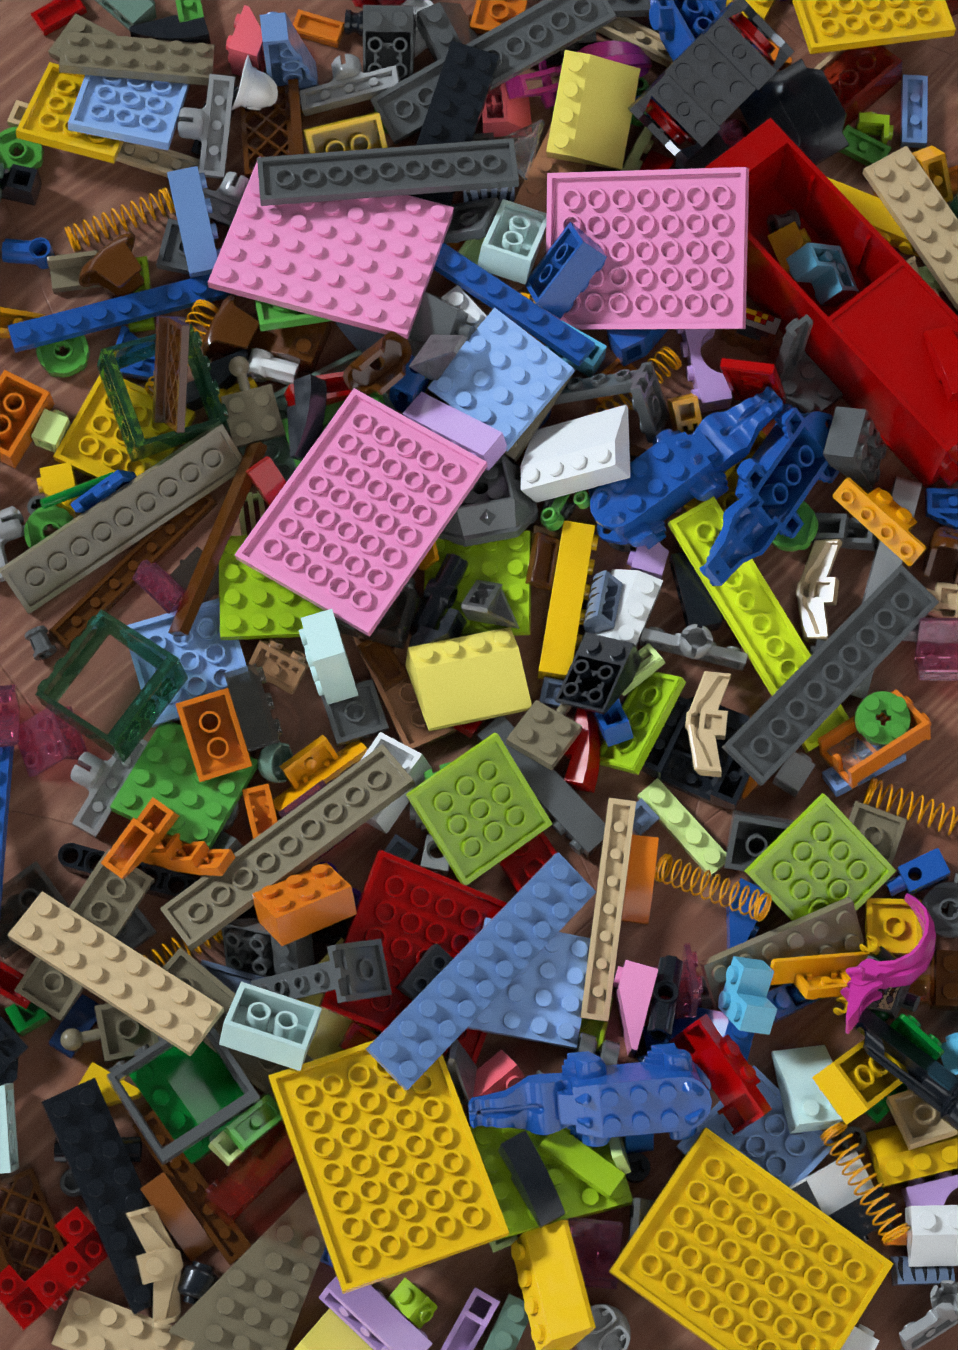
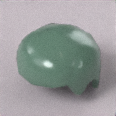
[257,742,293,783]

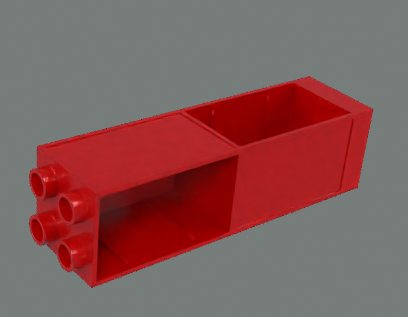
[705,118,958,488]

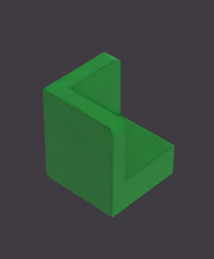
[5,1002,52,1037]

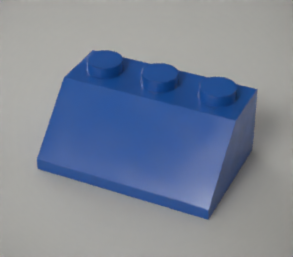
[525,222,607,319]

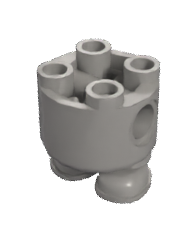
[575,1304,631,1350]

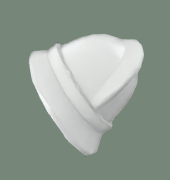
[232,55,278,110]

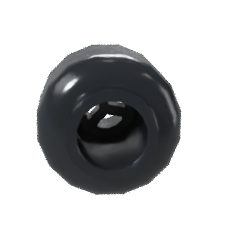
[178,1261,219,1305]

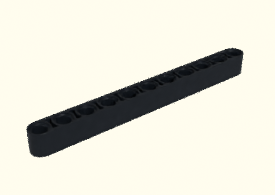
[58,843,348,945]

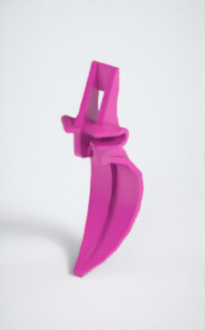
[505,40,652,109]
[840,893,936,1034]

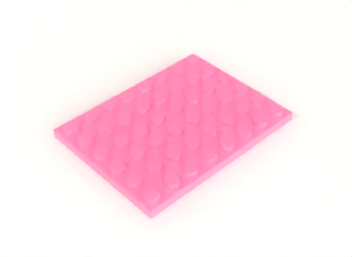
[208,162,454,340]
[546,167,749,330]
[235,388,487,637]

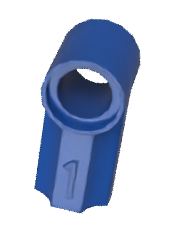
[1,237,56,269]

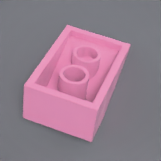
[613,960,658,1058]

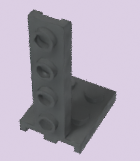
[775,314,843,414]
[554,361,670,443]
[251,939,392,1003]

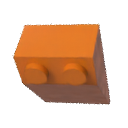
[175,688,252,782]

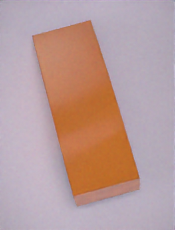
[101,797,179,880]
[621,835,659,924]

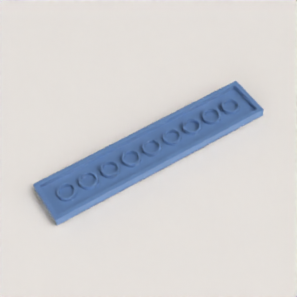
[366,852,596,1090]

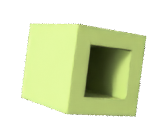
[31,409,71,453]

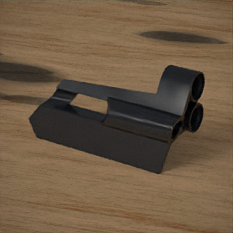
[855,1008,958,1131]

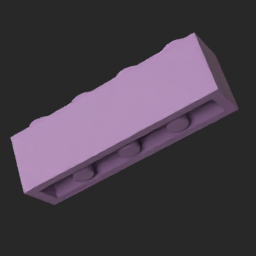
[402,392,508,471]
[319,1276,433,1350]

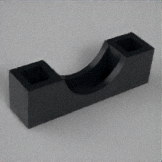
[0,164,42,206]

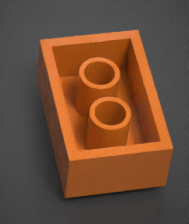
[0,369,54,468]
[252,862,357,946]

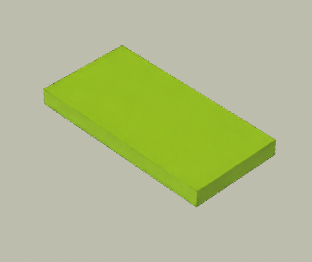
[600,671,686,775]

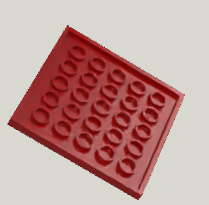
[318,850,507,1065]

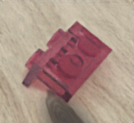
[132,559,185,614]

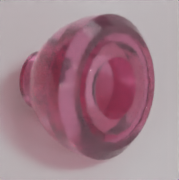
[718,118,750,148]

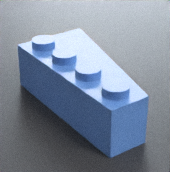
[260,12,319,90]
[167,166,221,278]

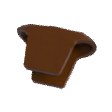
[79,233,145,297]
[201,294,259,361]
[343,332,412,395]
[922,527,958,584]

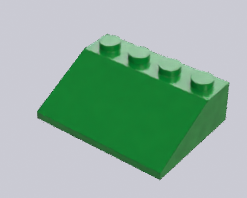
[129,1041,244,1164]

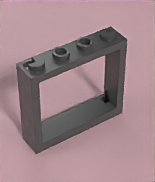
[107,1026,260,1165]

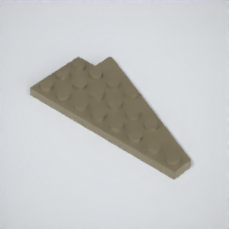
[169,1190,326,1350]

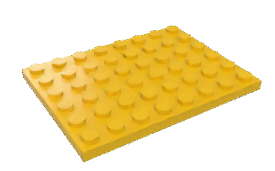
[268,1040,509,1294]
[609,1127,894,1350]

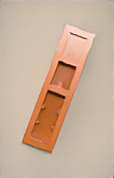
[242,783,278,839]
[142,833,235,876]

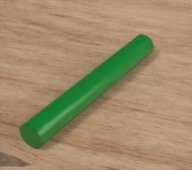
[40,472,113,509]

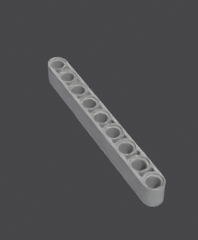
[850,476,922,699]

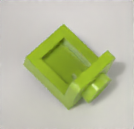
[855,111,893,144]
[386,1278,438,1329]

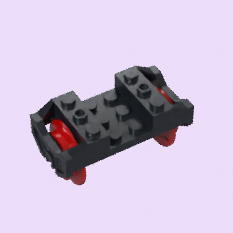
[628,0,795,165]

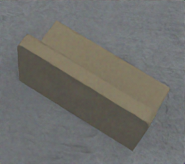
[47,250,101,293]

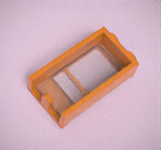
[818,689,931,789]

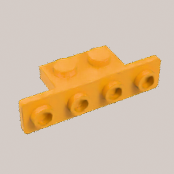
[832,477,926,566]
[273,735,368,815]
[770,951,872,1000]

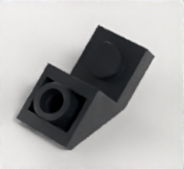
[409,608,467,647]

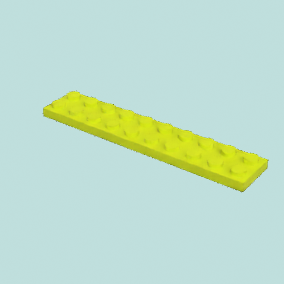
[668,496,850,753]

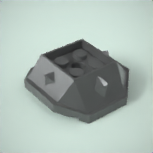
[438,454,538,547]

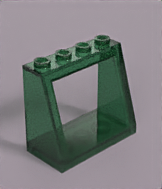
[97,324,229,462]
[35,609,188,763]

